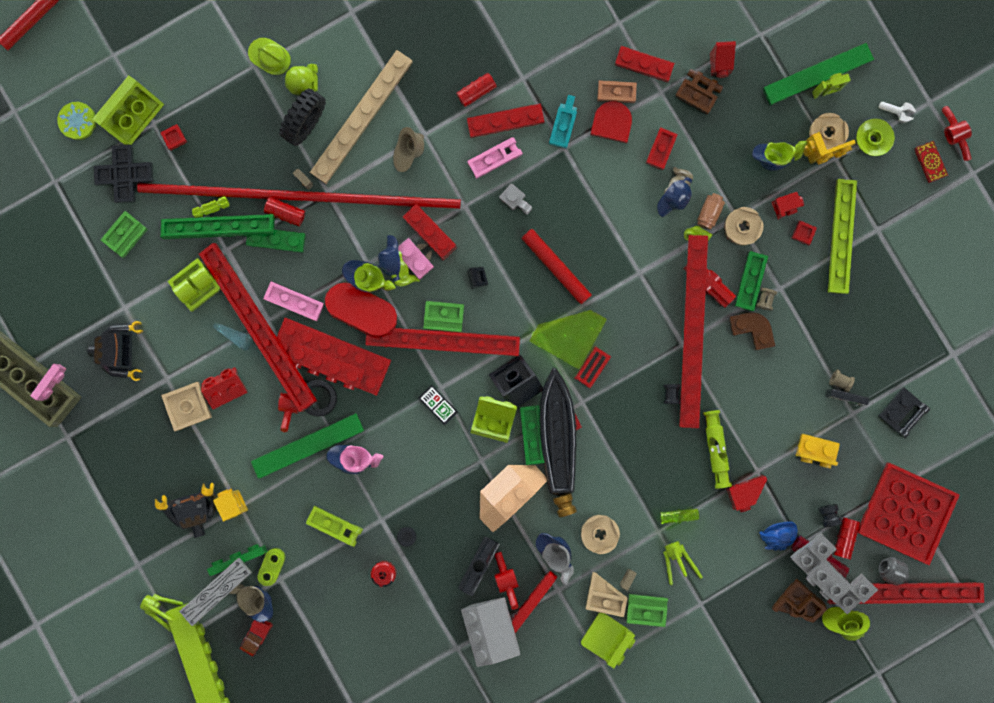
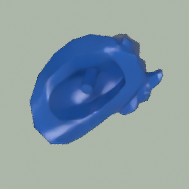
[759,522,798,551]

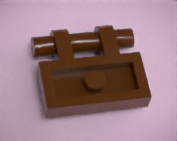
[675,69,723,115]

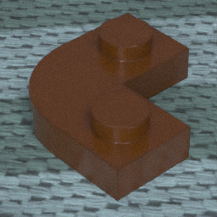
[728,312,775,351]

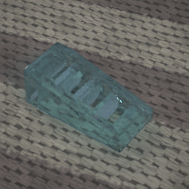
[213,323,254,351]

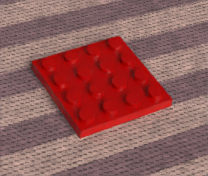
[858,462,960,566]

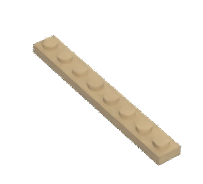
[310,50,413,184]

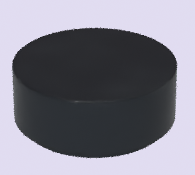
[397,527,417,547]

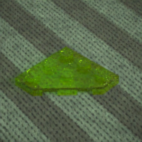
[529,310,607,369]

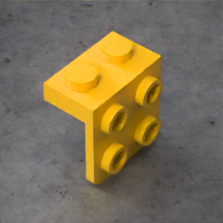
[803,132,856,165]

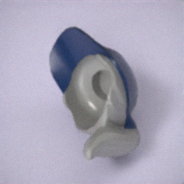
[536,533,574,586]

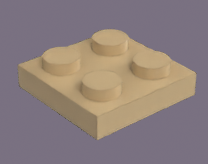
[161,382,212,431]

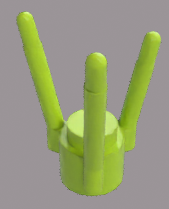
[663,541,703,585]
[140,594,183,633]

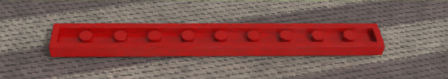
[680,235,708,428]
[199,243,317,412]

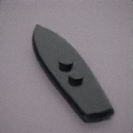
[539,367,576,496]

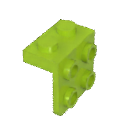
[470,396,517,443]
[581,612,636,669]

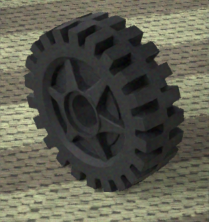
[279,88,326,146]

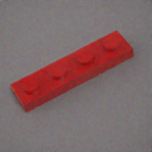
[467,103,545,138]

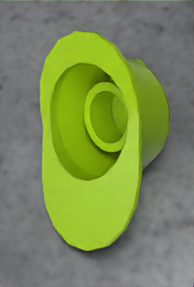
[248,38,291,75]
[822,607,870,641]

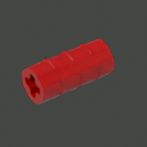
[456,73,497,107]
[264,197,306,227]
[834,517,860,560]

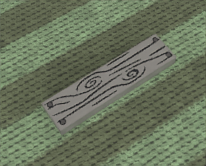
[179,558,252,626]

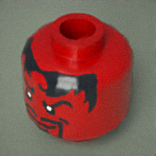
[371,561,397,587]

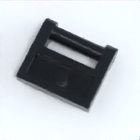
[878,387,931,439]

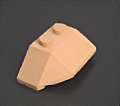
[480,465,547,532]

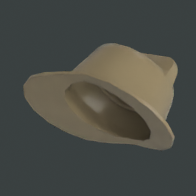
[393,127,424,172]

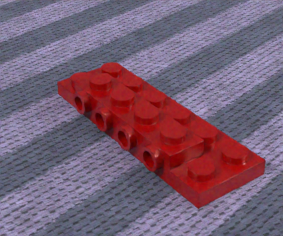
[277,318,392,396]

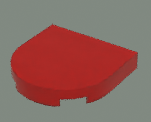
[590,101,632,144]

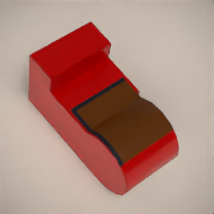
[240,620,273,657]

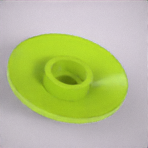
[856,119,895,156]

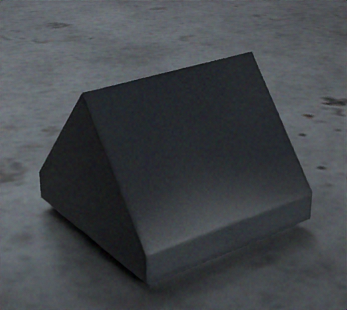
[467,267,488,289]

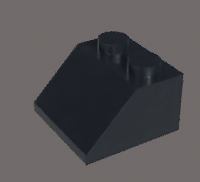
[489,354,543,407]

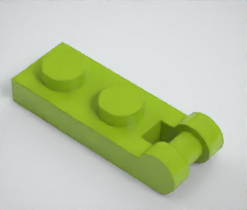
[306,506,363,547]

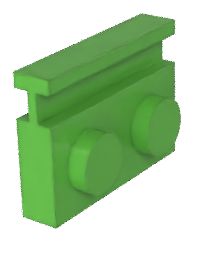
[101,211,148,258]
[423,301,464,333]
[626,594,668,627]

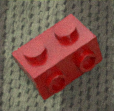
[201,367,247,410]

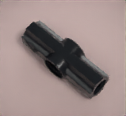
[458,536,500,596]

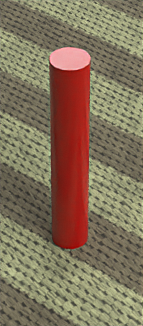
[0,0,59,51]
[521,229,592,305]

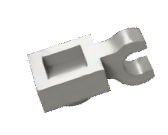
[499,183,532,215]

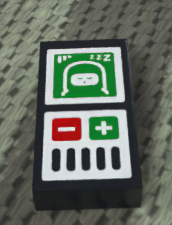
[418,385,458,425]
[825,389,869,406]

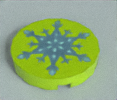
[57,102,97,140]

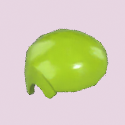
[285,66,314,96]

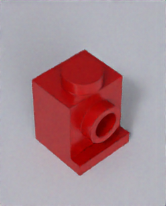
[772,192,804,220]

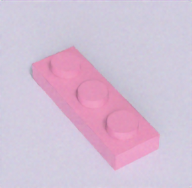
[263,282,324,321]

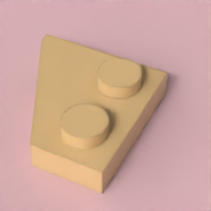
[585,572,627,617]

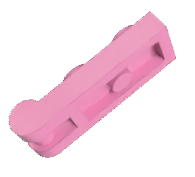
[467,137,523,179]

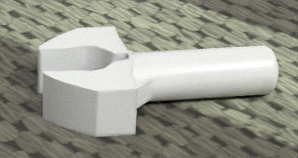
[879,102,916,123]

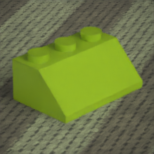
[93,75,164,145]

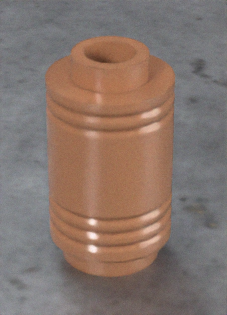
[697,193,725,230]

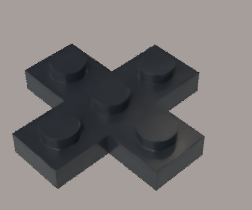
[94,144,154,204]

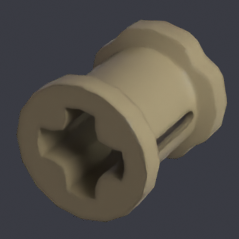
[756,288,778,311]
[829,369,855,393]

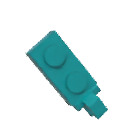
[549,95,577,149]

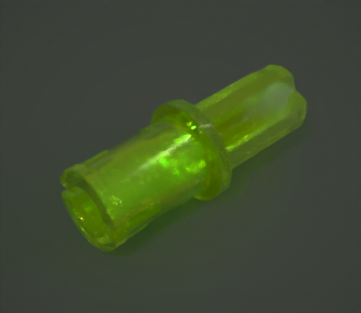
[660,509,699,524]

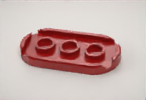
[325,283,397,337]

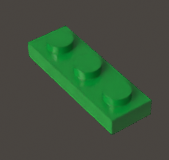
[246,230,306,253]
[734,251,768,312]
[520,405,545,465]
[207,544,267,576]

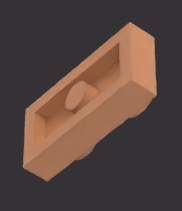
[597,80,637,103]

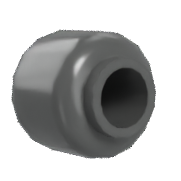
[878,557,909,586]

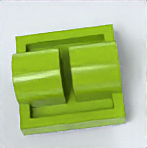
[167,258,221,312]

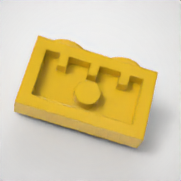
[796,434,840,469]

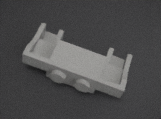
[791,532,878,614]

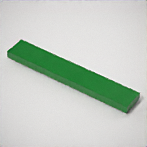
[763,43,874,106]
[160,214,275,239]
[251,413,365,479]

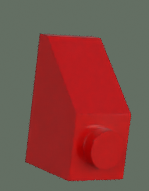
[710,41,736,78]
[726,476,767,513]

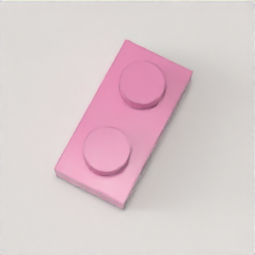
[398,238,434,280]
[30,364,66,401]

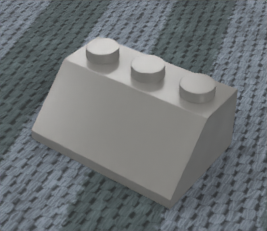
[461,597,521,667]

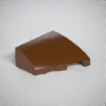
[772,579,827,623]

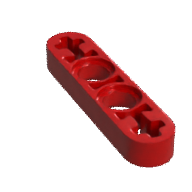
[511,570,558,633]

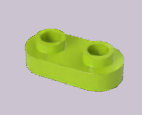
[258,548,286,586]

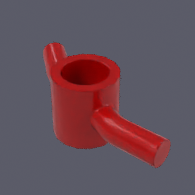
[941,106,972,161]
[278,393,299,432]
[494,551,519,610]

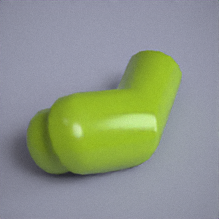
[683,226,712,241]

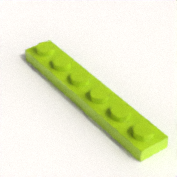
[828,179,857,294]

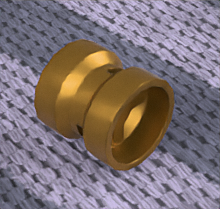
[553,493,577,518]

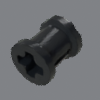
[663,384,681,404]

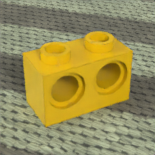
[213,488,248,522]

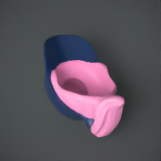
[326,445,383,474]

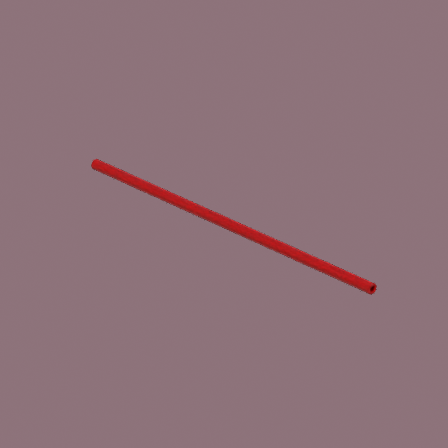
[137,183,461,209]

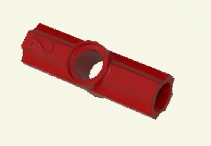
[683,265,736,308]

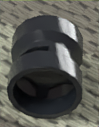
[818,504,843,528]

